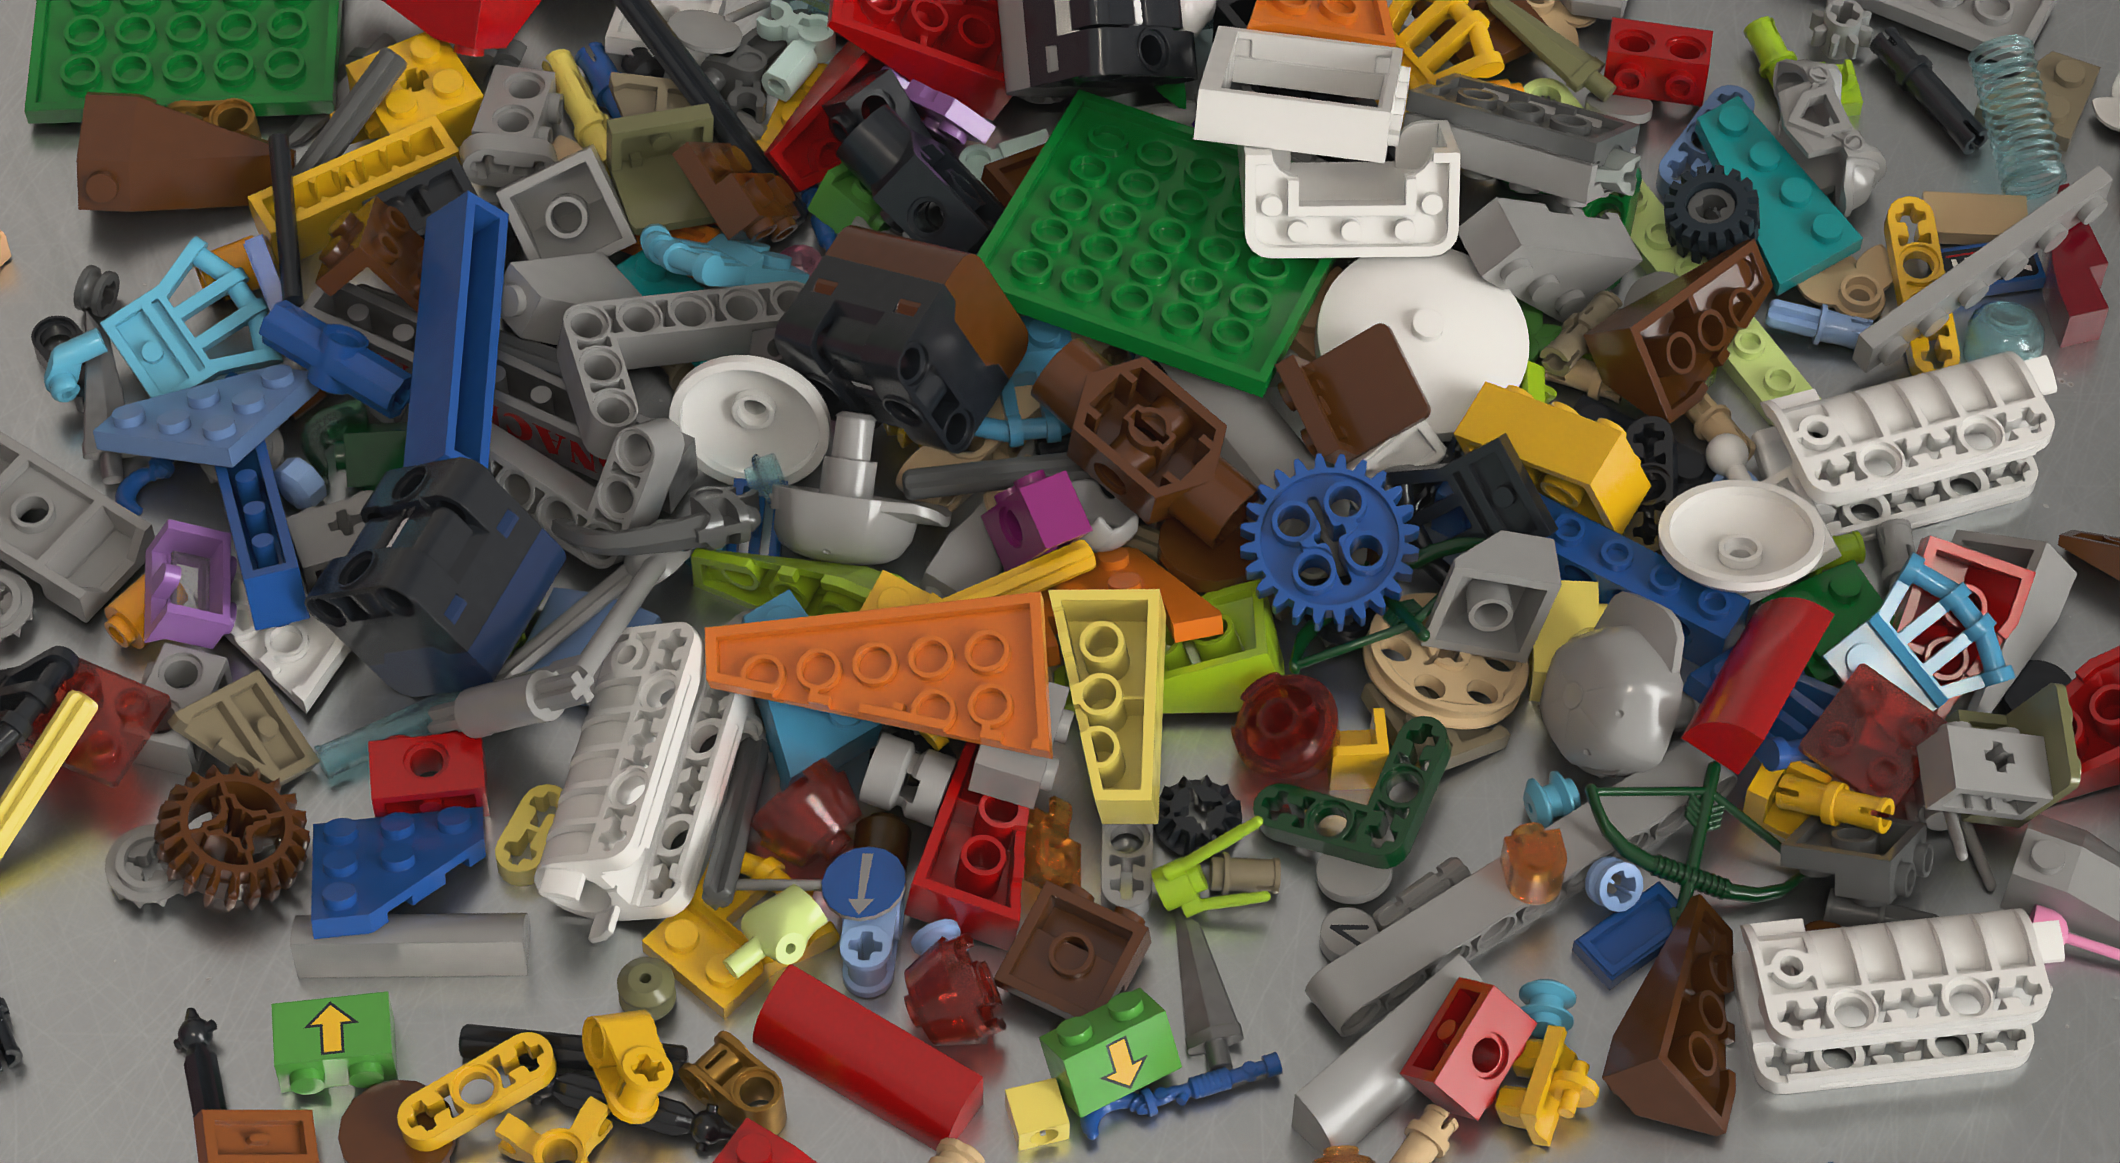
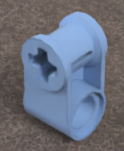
[840,891,905,998]

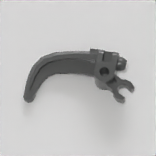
[701,9,843,123]
[551,486,761,556]

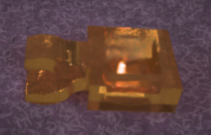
[1024,795,1081,889]

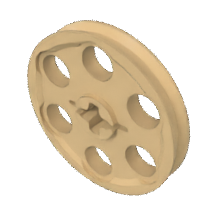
[1363,593,1529,729]

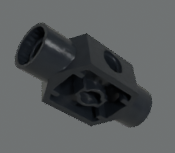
[835,104,1005,255]

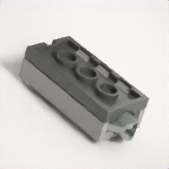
[1403,73,1641,207]

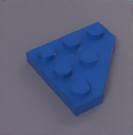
[311,806,486,939]

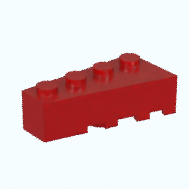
[904,741,1029,951]

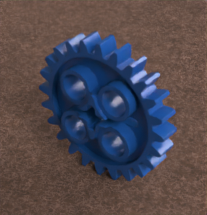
[1240,454,1419,632]

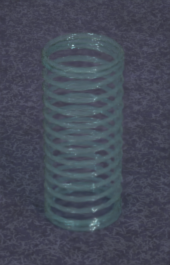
[1968,35,2067,200]

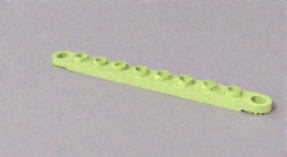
[1523,78,1821,426]

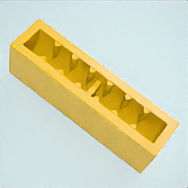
[248,115,461,264]

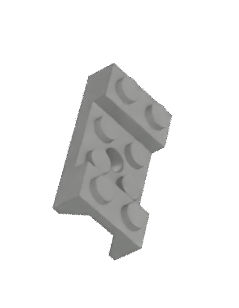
[0,431,155,623]

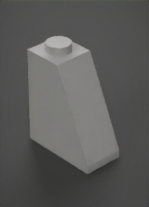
[501,252,642,345]

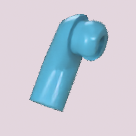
[44,328,108,402]

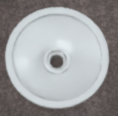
[669,355,832,486]
[1658,480,1825,593]

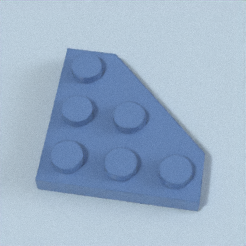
[93,364,319,468]

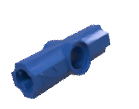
[259,300,412,419]

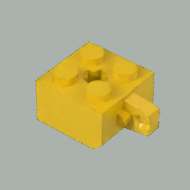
[329,32,484,147]

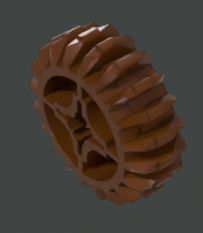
[154,763,310,912]

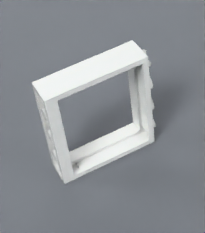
[1193,26,1411,163]

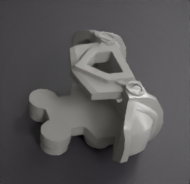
[1773,59,1887,218]

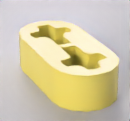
[495,784,563,887]

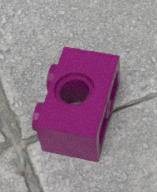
[981,469,1093,572]

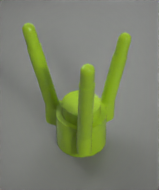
[1151,816,1271,918]

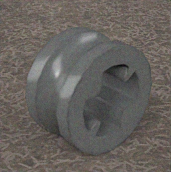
[73,265,120,318]

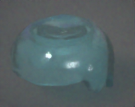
[1963,301,2045,362]

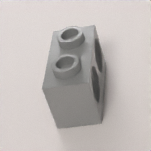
[472,64,564,168]
[121,642,233,777]

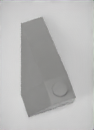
[1934,529,2077,734]
[2000,814,2120,949]

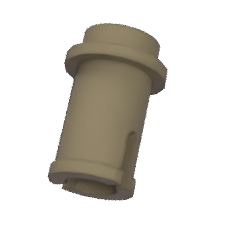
[1209,852,1281,896]

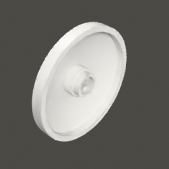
[1314,249,1529,442]

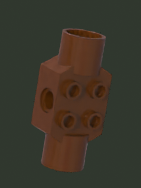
[1031,337,1259,549]

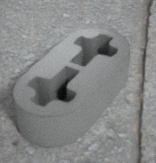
[460,132,558,187]

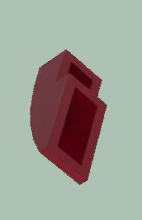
[2042,183,2109,348]

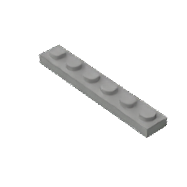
[1852,165,2113,373]

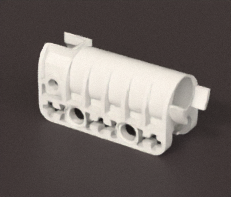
[1751,351,2057,542]
[534,622,752,943]
[1732,908,2065,1094]

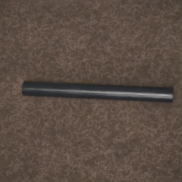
[268,133,304,307]

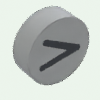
[1319,907,1378,962]

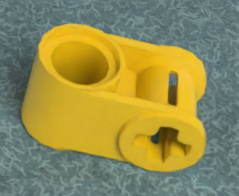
[582,1009,674,1124]

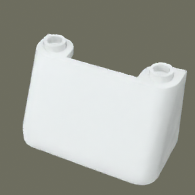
[1238,120,1461,258]

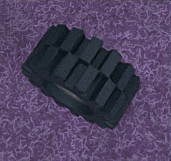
[1664,165,1760,264]

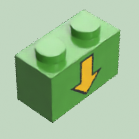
[1039,988,1182,1118]
[271,991,398,1095]

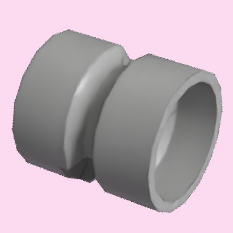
[859,732,959,827]

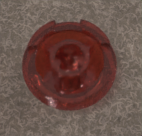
[1231,672,1341,780]
[750,757,863,869]
[904,933,1007,1047]

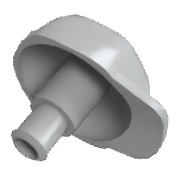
[769,411,952,566]
[1539,591,1696,779]

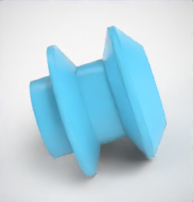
[1523,770,1581,830]
[1519,979,1577,1038]

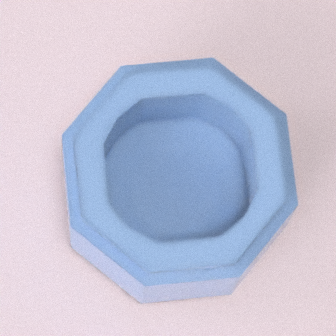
[274,457,327,510]

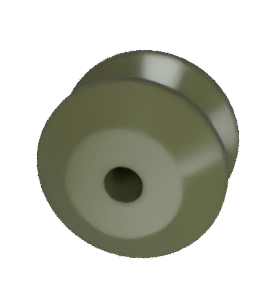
[617,957,676,1021]

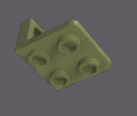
[606,103,716,235]
[1946,683,2081,828]

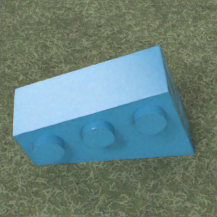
[741,589,883,801]

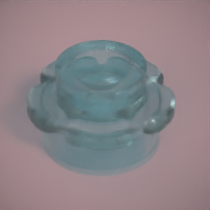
[744,453,787,505]

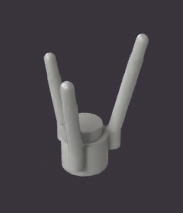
[1905,777,1996,891]

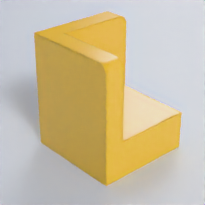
[1324,707,1389,791]
[1742,761,1832,839]

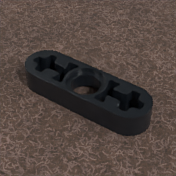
[1625,416,1678,556]

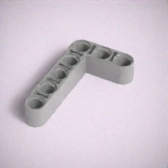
[556,281,805,459]
[488,417,685,569]

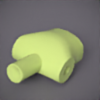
[723,884,828,979]

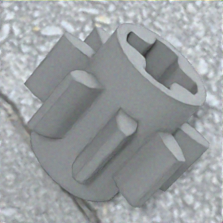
[1809,0,1873,60]

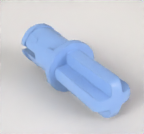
[1765,299,1873,350]

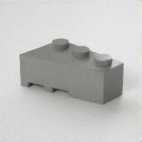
[1458,197,1643,323]

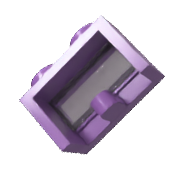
[144,519,237,649]

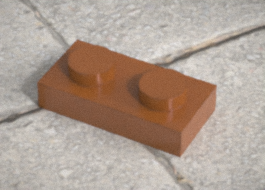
[193,1110,319,1163]

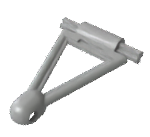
[427,519,694,738]

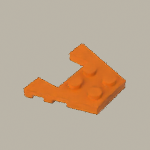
[1041,547,1224,667]

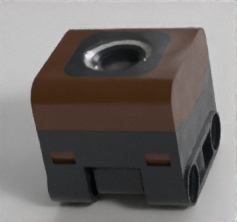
[775,225,1029,454]

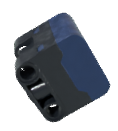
[304,457,567,697]

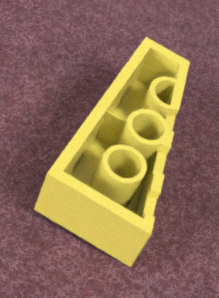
[1048,589,1166,824]

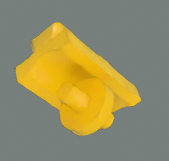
[1495,1025,1600,1147]

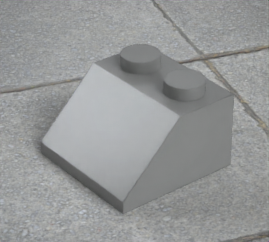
[496,144,637,260]
[1420,530,1562,663]

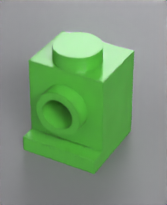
[807,163,891,235]

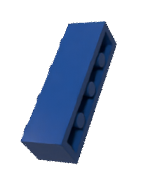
[214,439,310,631]

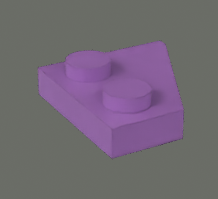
[881,66,996,146]

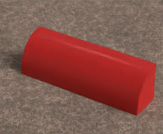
[1681,597,1835,775]
[753,964,983,1151]

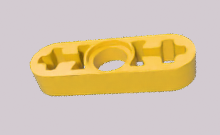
[397,1032,557,1152]

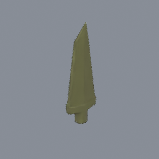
[1486,0,1617,102]

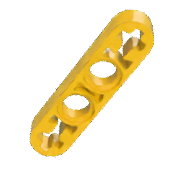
[1884,196,1960,376]

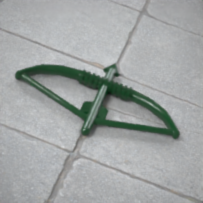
[1289,537,1486,675]
[1585,761,1808,928]

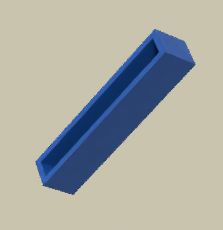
[403,191,509,469]

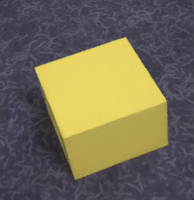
[1005,1077,1070,1151]

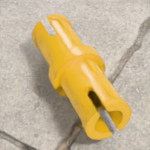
[1775,773,1895,834]

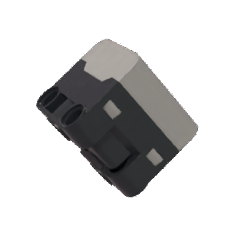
[997,0,1198,98]

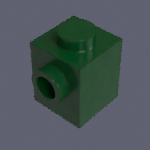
[335,422,407,492]

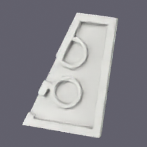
[192,563,351,714]

